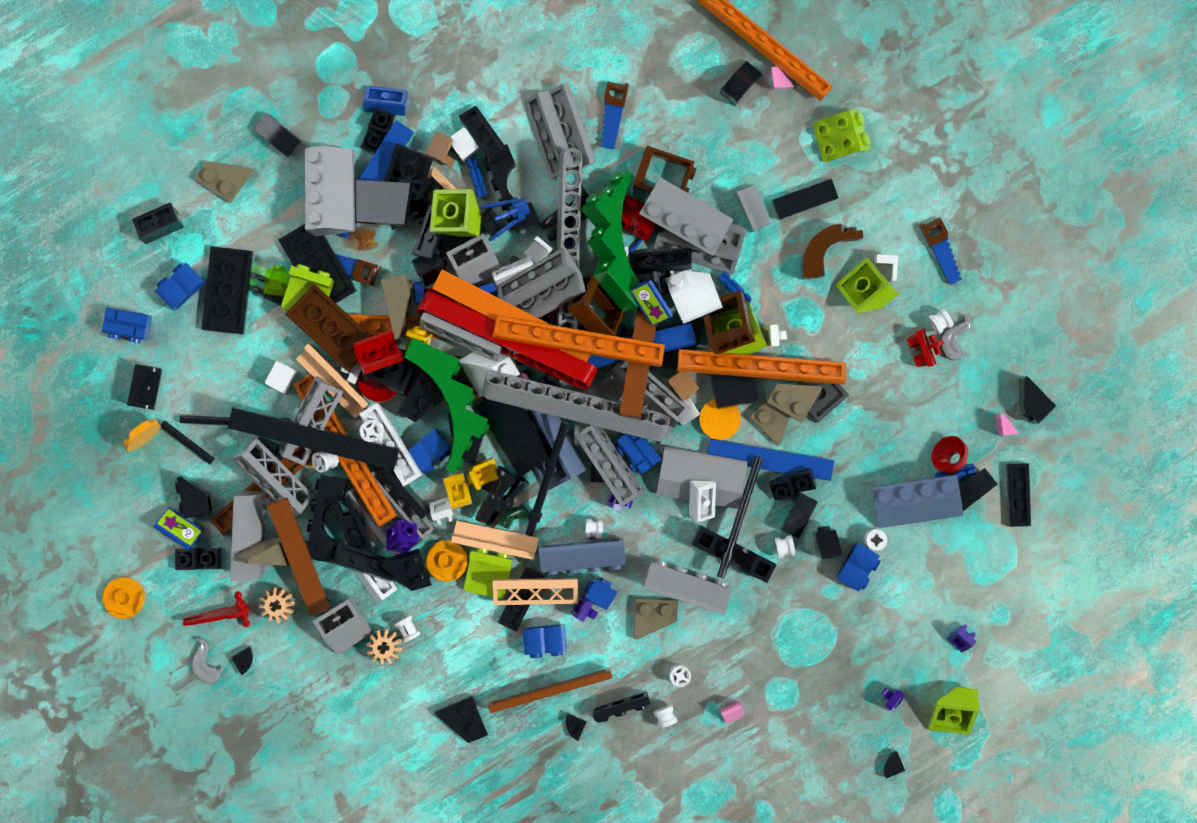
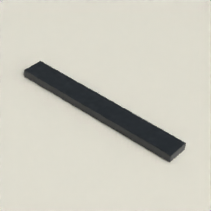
[227,407,400,470]

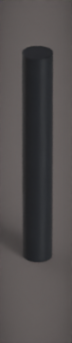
[161,420,215,465]

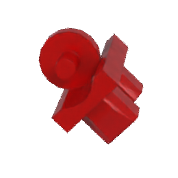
[907,328,945,367]

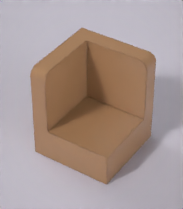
[426,132,455,168]
[668,371,700,401]

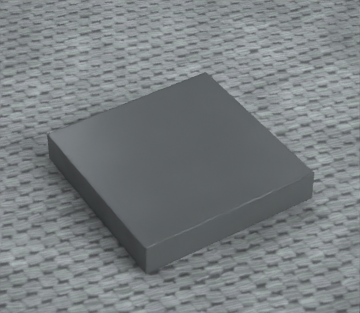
[798,381,849,423]

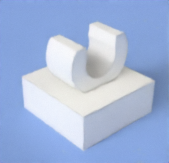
[761,325,787,347]
[340,363,362,384]
[429,498,453,525]

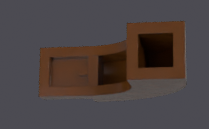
[801,224,863,280]

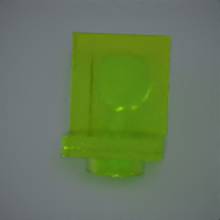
[264,265,290,296]

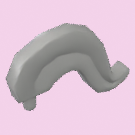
[941,315,971,361]
[192,638,224,684]

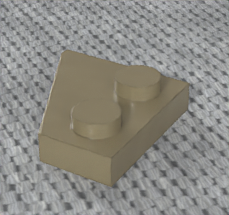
[195,161,254,203]
[765,383,822,423]
[750,402,790,446]
[634,598,678,639]

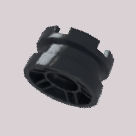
[480,208,504,236]

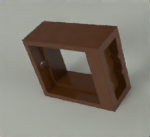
[633,146,697,194]
[567,274,624,336]
[703,290,756,355]

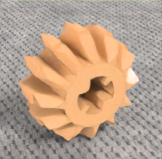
[258,587,295,623]
[366,629,403,665]

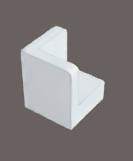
[451,128,480,163]
[524,236,553,263]
[874,254,898,282]
[265,361,298,393]

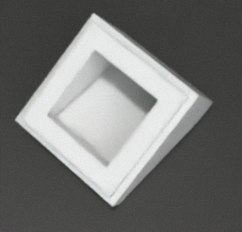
[679,397,700,426]

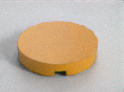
[699,399,741,440]
[122,418,161,452]
[426,540,468,582]
[102,577,146,619]

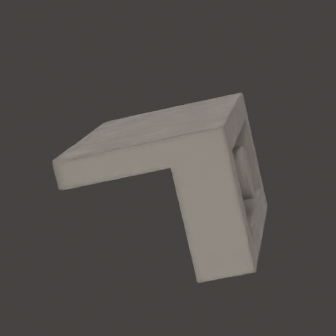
[735,185,771,232]

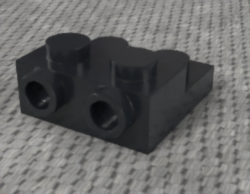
[384,143,436,200]
[361,348,416,395]

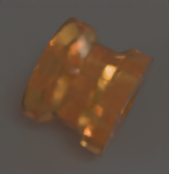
[355,230,378,251]

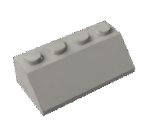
[305,146,355,236]
[639,177,733,256]
[230,490,269,581]
[642,559,731,615]

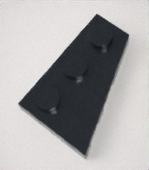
[397,370,467,423]

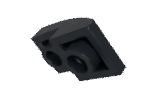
[360,107,396,154]
[254,112,301,157]
[769,468,817,501]
[959,468,998,511]
[175,548,221,570]

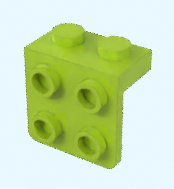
[813,110,870,162]
[281,264,334,311]
[464,548,513,599]

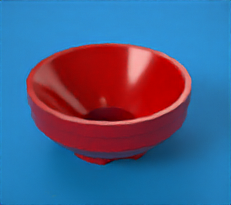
[931,436,968,473]

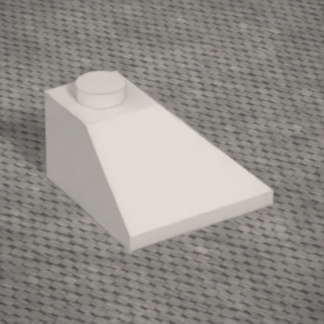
[665,270,722,324]
[458,351,520,397]

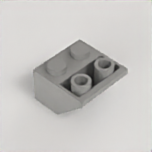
[446,233,502,287]
[312,597,374,655]

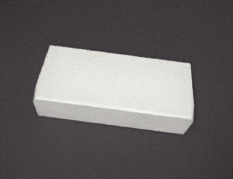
[492,256,534,285]
[689,480,716,523]
[353,570,397,603]

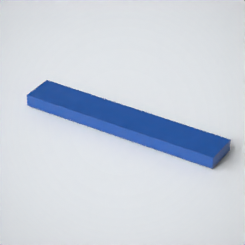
[340,121,414,239]
[587,323,697,368]
[707,439,834,481]

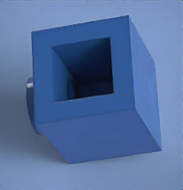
[583,577,618,611]

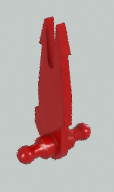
[182,591,250,627]

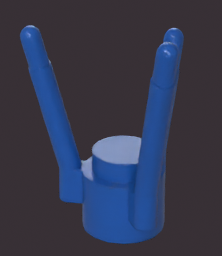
[480,197,530,242]

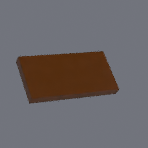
[285,284,372,372]

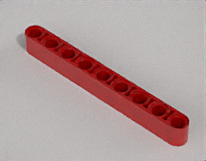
[416,291,597,390]

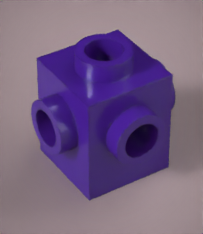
[386,520,419,553]

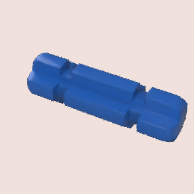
[466,157,487,198]
[717,271,752,303]
[935,463,976,480]

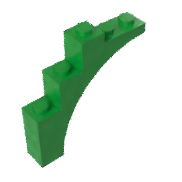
[581,170,639,312]
[404,338,490,474]

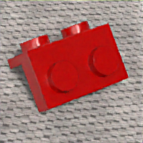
[621,195,656,241]
[353,330,404,374]

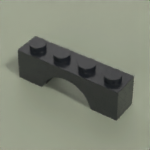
[482,144,540,234]
[305,475,348,563]
[691,525,777,583]

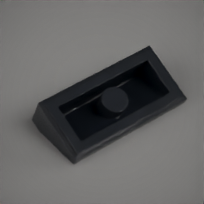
[780,492,818,539]

